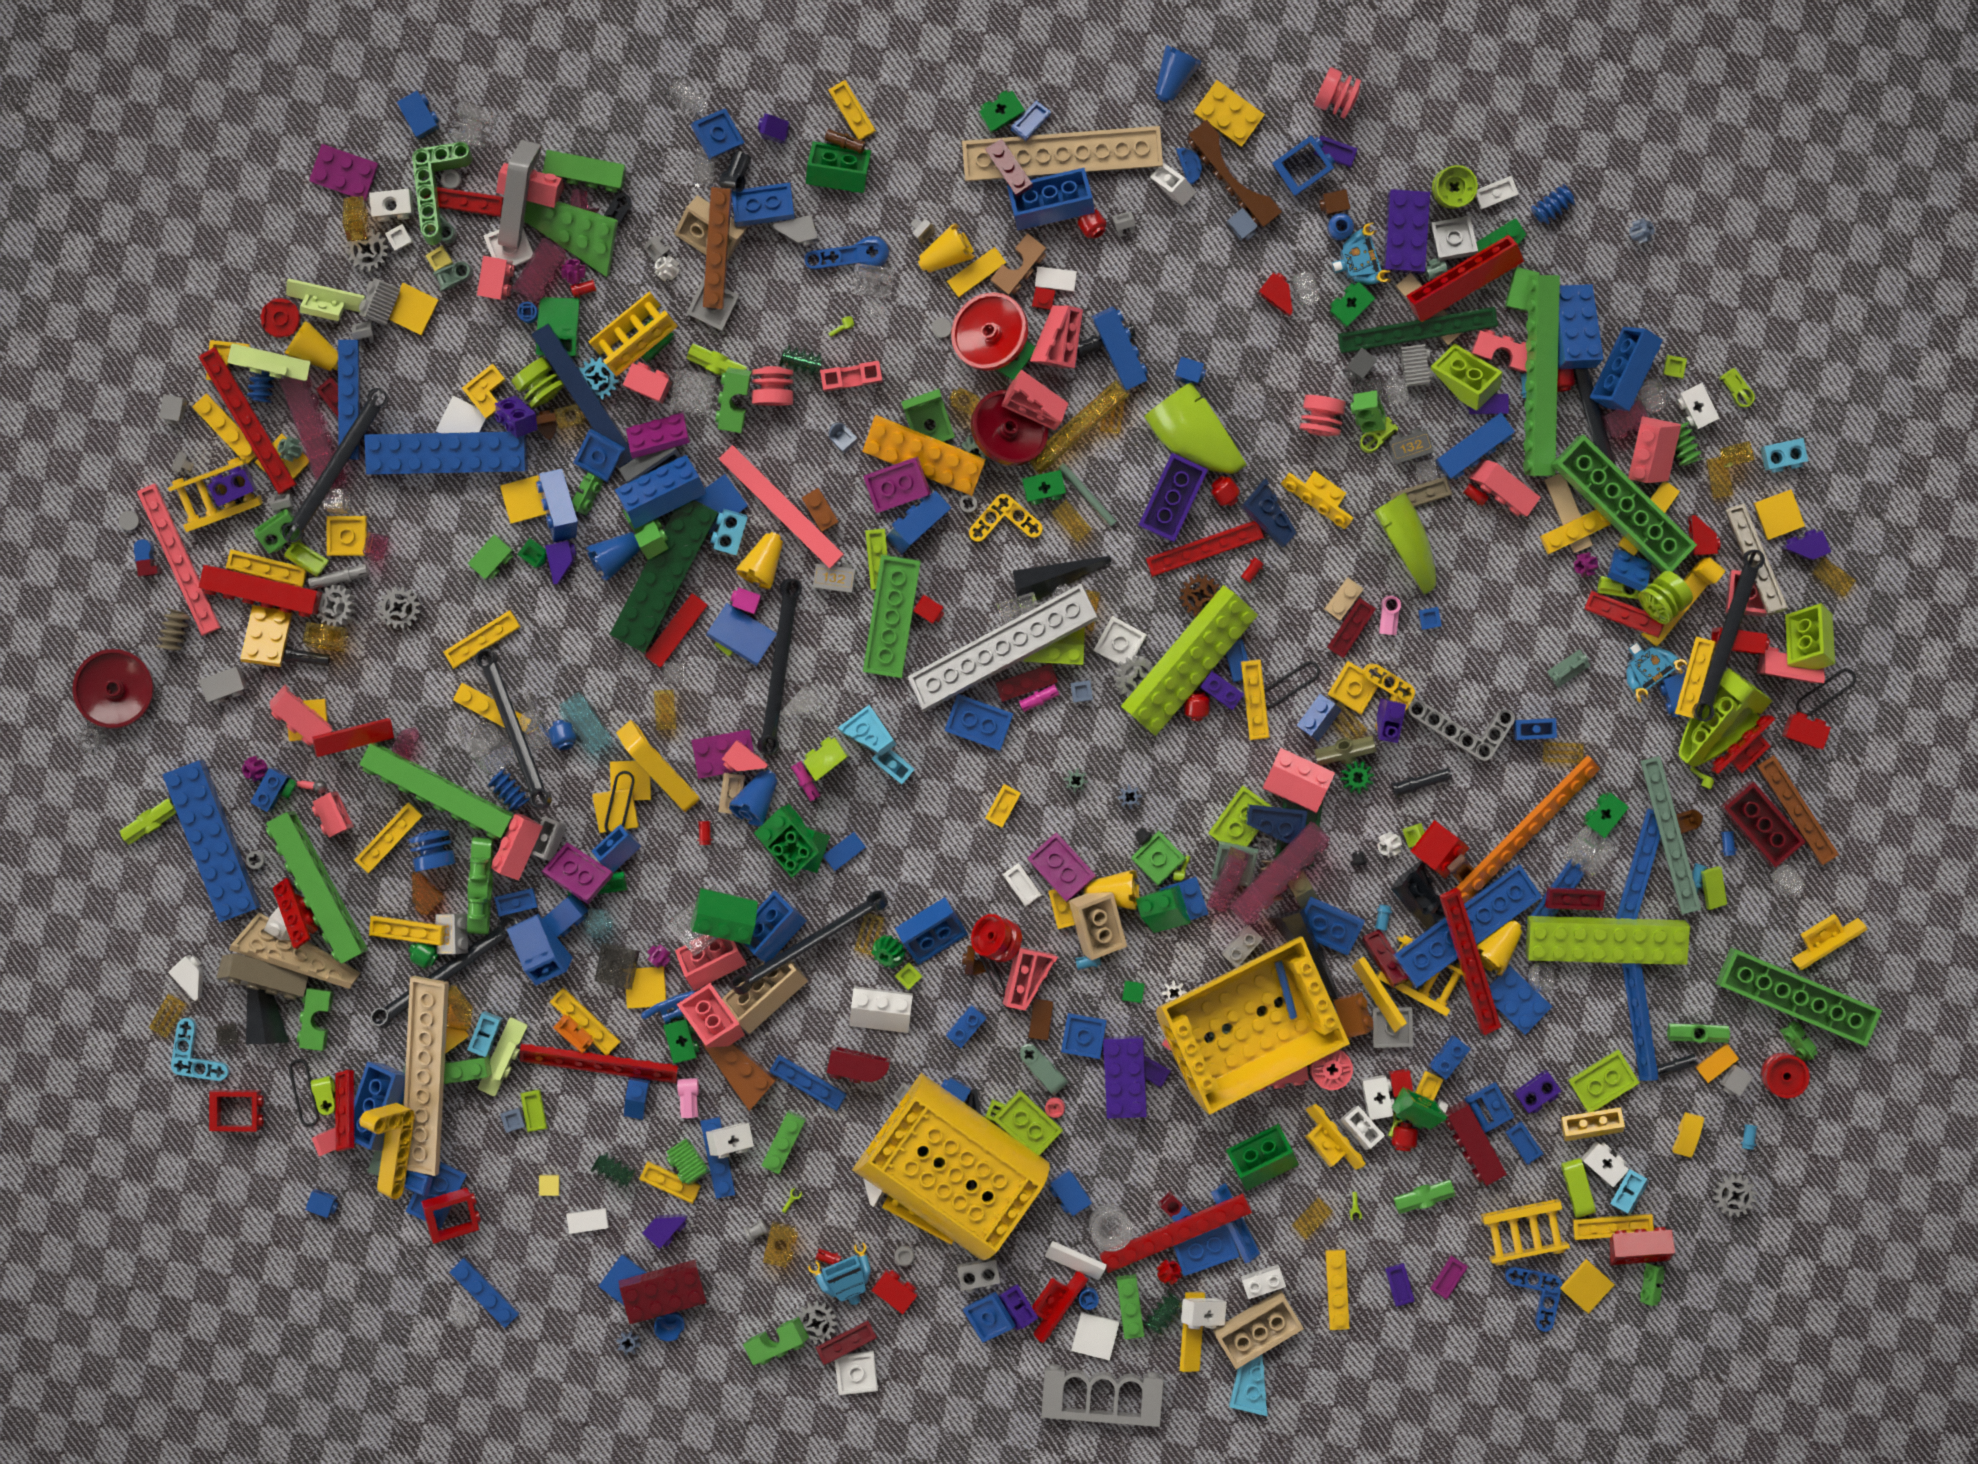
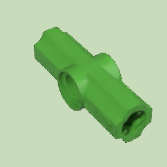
[1667,1023,1730,1043]
[1393,1179,1455,1214]

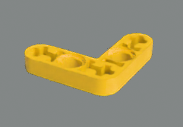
[969,494,1043,542]
[1363,663,1415,732]

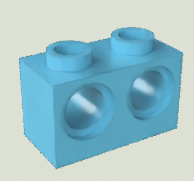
[1760,438,1808,473]
[710,508,748,555]
[467,1011,503,1057]
[1610,1169,1649,1215]

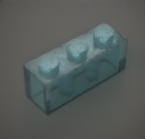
[559,692,614,754]

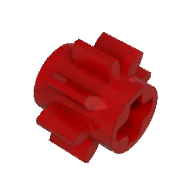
[1156,1259,1181,1285]

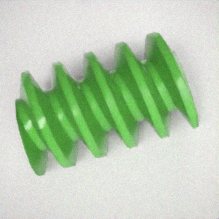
[1675,421,1703,466]

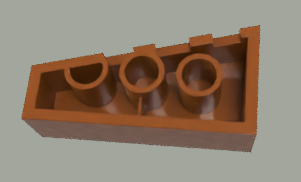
[702,1042,777,1111]

